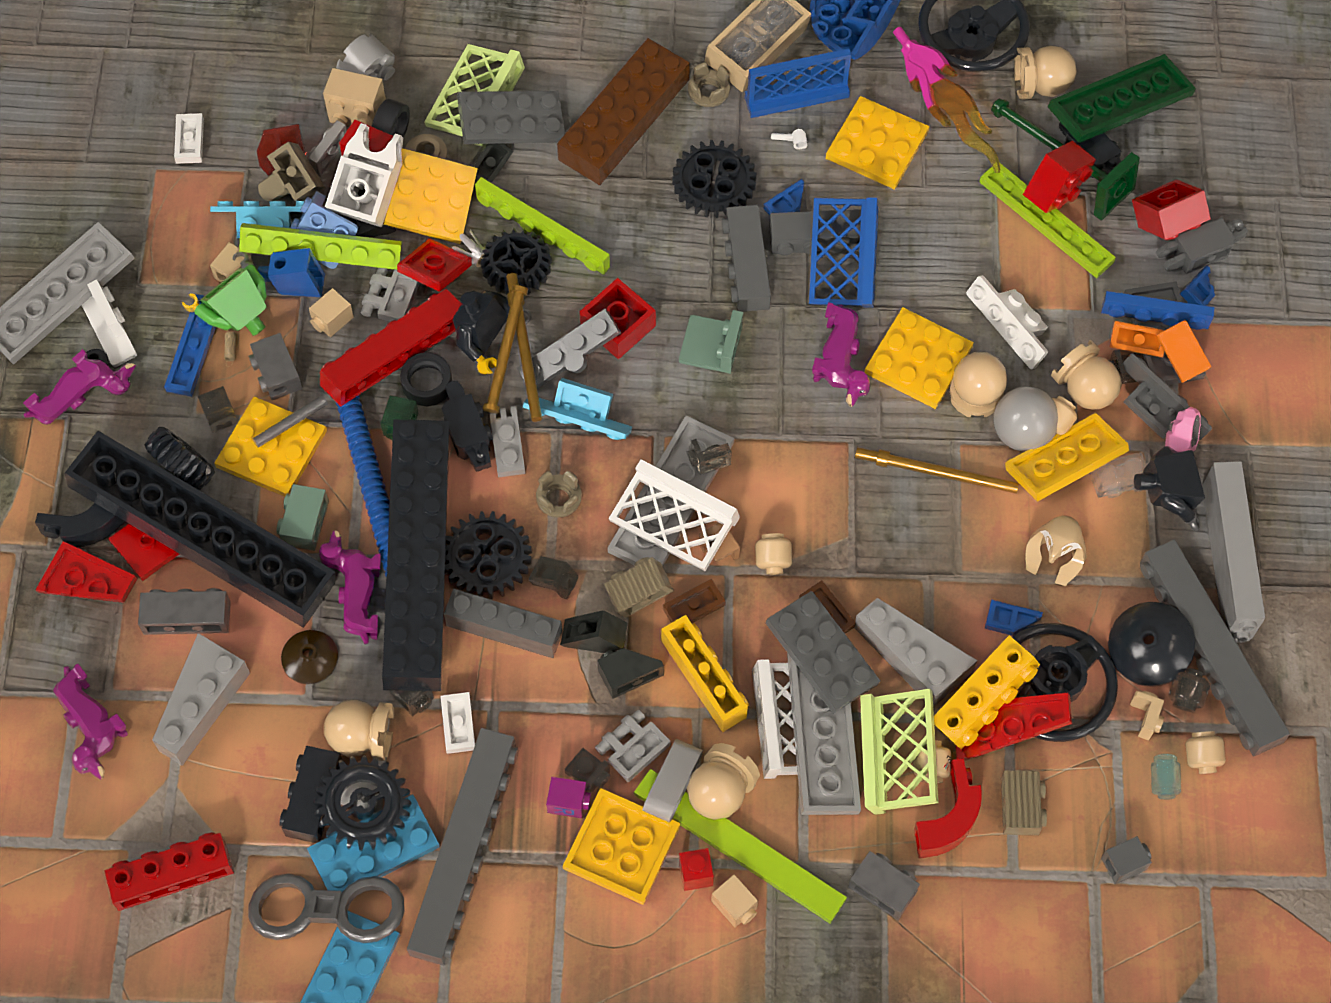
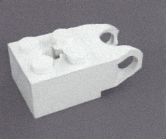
[325,123,403,227]

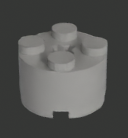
[336,33,395,80]

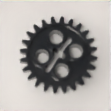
[672,140,757,218]
[445,511,532,599]

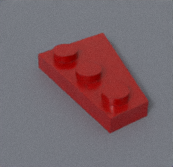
[35,541,138,603]

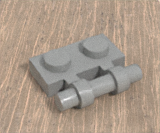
[360,268,420,322]
[595,710,671,782]

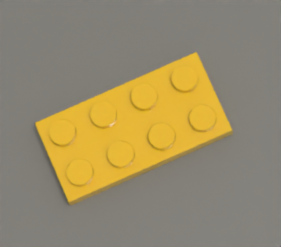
[1005,413,1129,502]

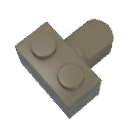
[258,142,325,202]

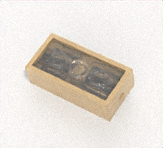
[704,0,812,92]

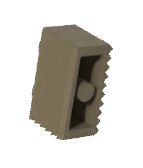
[604,557,674,618]
[1001,770,1047,835]

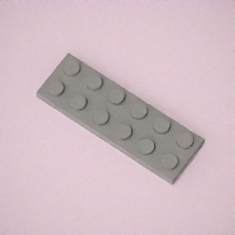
[0,222,134,365]
[608,416,734,566]
[787,653,861,815]

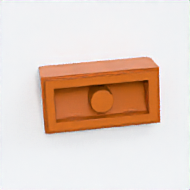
[1109,320,1165,358]
[1156,320,1211,383]

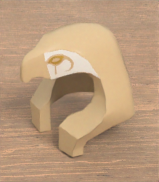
[1026,515,1087,586]

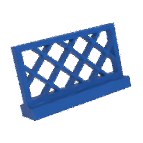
[745,48,851,118]
[809,198,879,308]

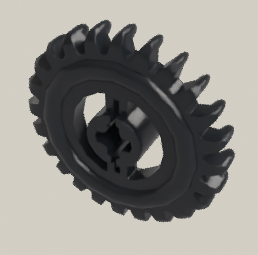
[313,755,412,851]

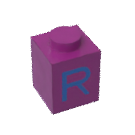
[546,777,591,818]

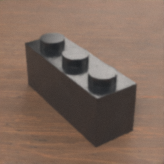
[279,746,343,843]

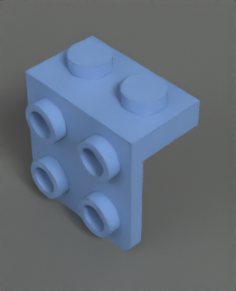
[289,191,358,269]

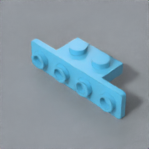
[210,201,304,238]
[523,378,632,440]

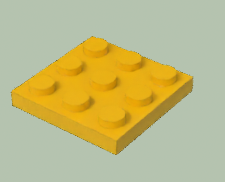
[825,96,929,190]
[384,148,478,244]
[864,307,974,409]
[214,396,327,497]
[563,788,680,905]

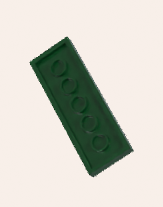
[1048,54,1196,143]

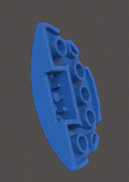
[809,0,900,60]

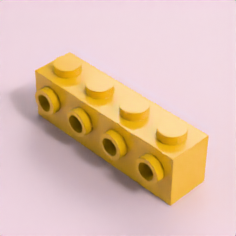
[661,615,749,733]
[934,635,1040,749]

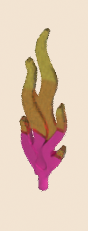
[893,27,1000,173]

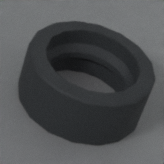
[372,99,410,139]
[400,352,452,407]

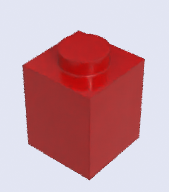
[679,848,714,891]

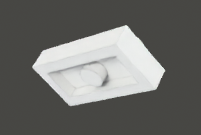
[174,113,204,164]
[440,692,475,754]

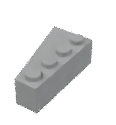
[854,598,977,707]
[152,633,250,766]

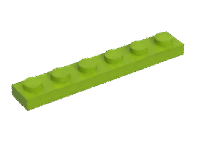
[979,162,1116,278]
[475,177,610,275]
[239,223,402,270]

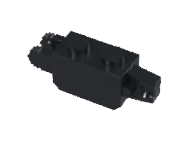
[1059,122,1122,178]
[442,380,493,472]

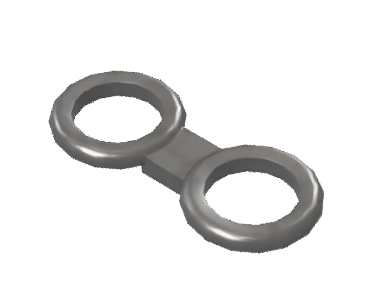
[248,873,405,943]

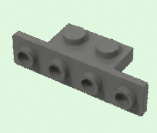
[1121,354,1212,440]

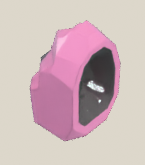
[1165,407,1201,453]

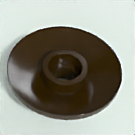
[281,630,338,684]

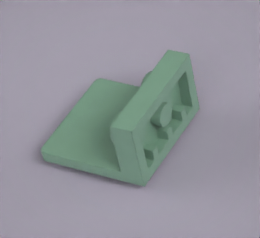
[679,310,743,374]

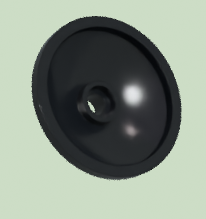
[1108,602,1196,687]

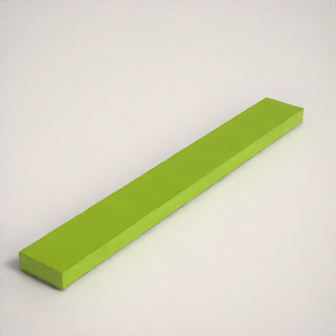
[634,769,847,924]

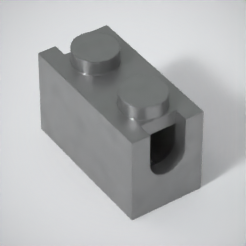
[248,333,302,400]
[848,851,920,920]

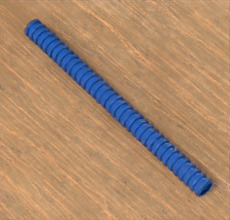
[336,395,390,576]

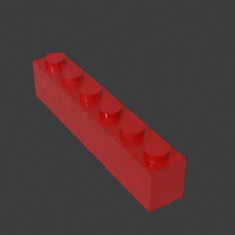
[320,289,462,407]

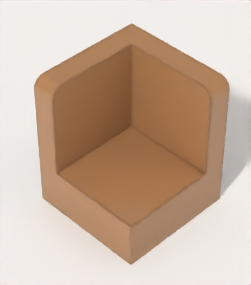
[699,523,740,562]

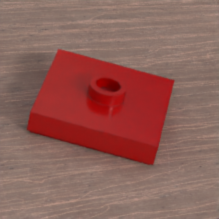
[397,238,472,292]
[108,524,180,582]

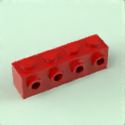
[104,832,234,911]

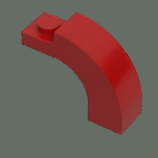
[914,758,982,858]

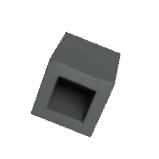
[1101,836,1152,884]

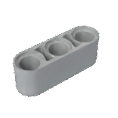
[642,739,703,823]

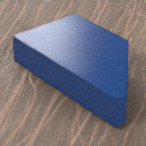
[763,179,804,215]
[1180,265,1215,306]
[984,600,1043,635]

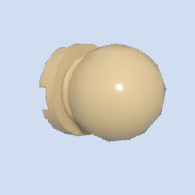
[1014,46,1077,99]
[1051,340,1122,410]
[950,352,1007,417]
[324,700,394,761]
[687,743,760,820]

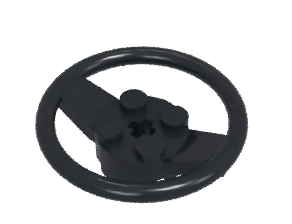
[918,0,1030,72]
[1012,623,1118,742]

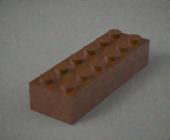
[557,38,690,186]

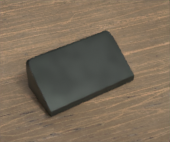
[468,143,514,185]

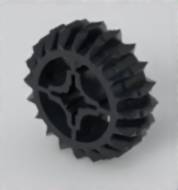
[480,228,552,295]
[144,427,215,490]

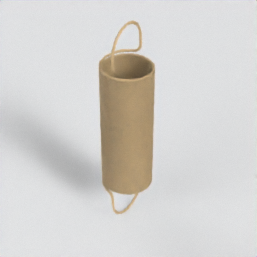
[224,330,236,367]

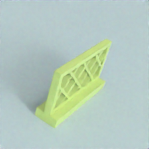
[424,44,525,146]
[860,689,939,815]

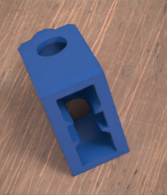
[258,248,325,297]

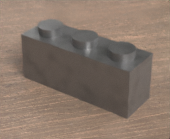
[138,588,230,635]

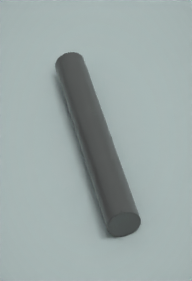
[252,395,328,448]

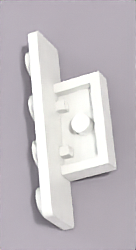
[966,275,1048,369]
[82,279,137,367]

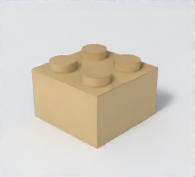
[323,68,386,127]

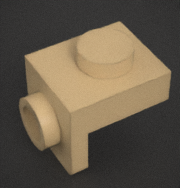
[1130,691,1164,740]

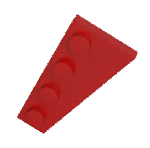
[956,693,1072,761]

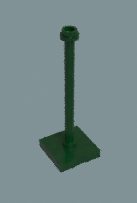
[991,98,1140,221]

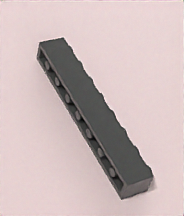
[1140,539,1290,757]
[407,728,519,966]

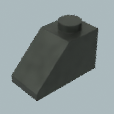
[560,610,628,653]
[597,648,664,699]

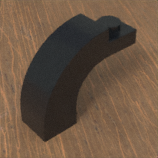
[35,503,124,547]

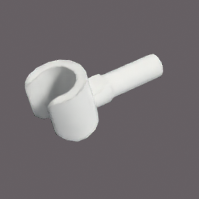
[771,129,807,149]

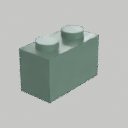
[276,484,329,551]

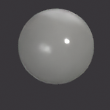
[993,386,1058,452]

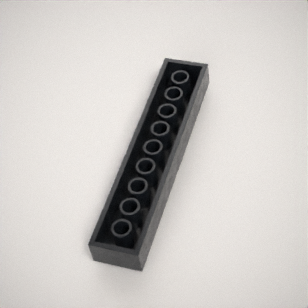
[382,419,449,691]
[64,431,335,628]

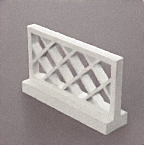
[609,460,740,571]
[752,660,798,779]

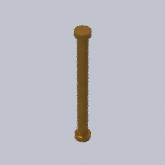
[483,285,528,414]

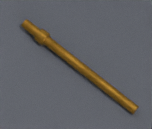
[506,273,542,422]
[855,447,1019,494]

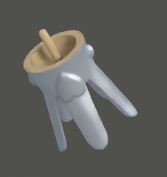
[452,229,487,267]

